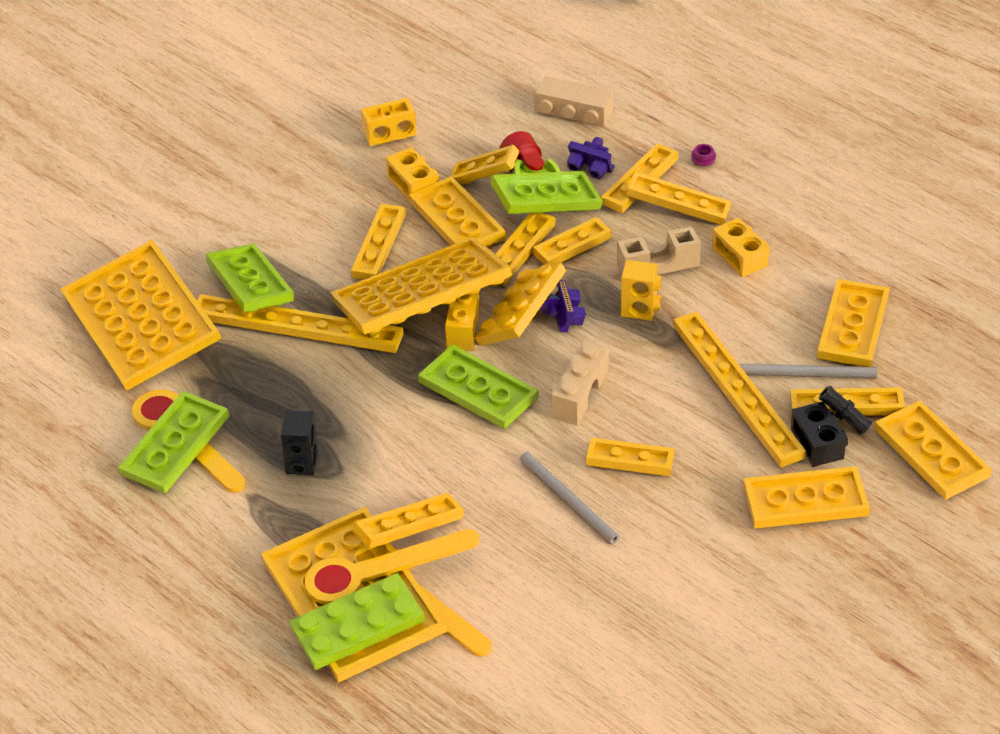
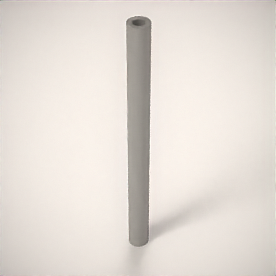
[739,364,877,378]
[520,452,619,544]

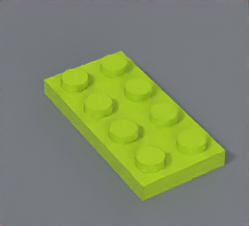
[206,243,294,312]
[418,344,539,430]
[118,391,230,494]
[289,573,425,670]

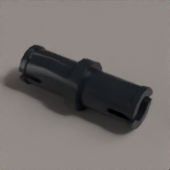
[818,385,872,435]

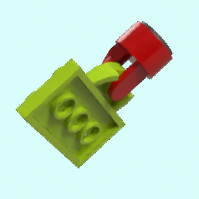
[490,131,603,214]

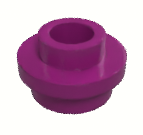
[691,144,716,167]

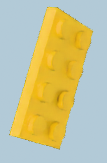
[409,176,506,247]
[475,262,566,346]
[817,279,890,367]
[874,400,992,500]
[743,466,870,529]

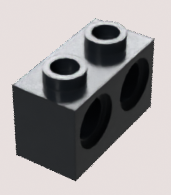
[791,401,848,467]
[281,410,318,475]

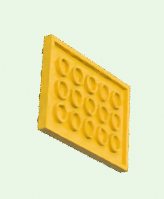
[330,237,513,334]
[60,239,222,391]
[261,506,447,683]

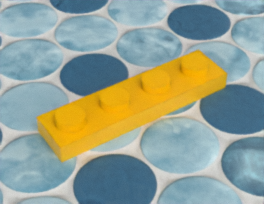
[601,143,678,213]
[626,171,732,225]
[351,203,406,280]
[496,212,556,286]
[790,387,905,416]
[353,492,465,549]

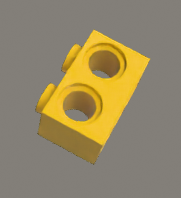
[361,98,417,146]
[386,147,439,201]
[712,217,770,277]
[621,260,662,321]
[445,292,480,351]

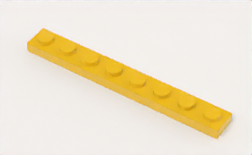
[197,294,404,353]
[673,311,806,468]

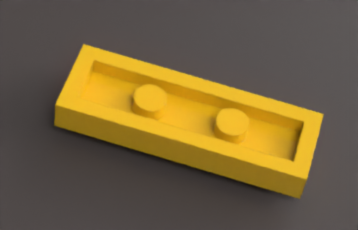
[450,145,519,185]
[533,217,612,265]
[586,437,675,477]

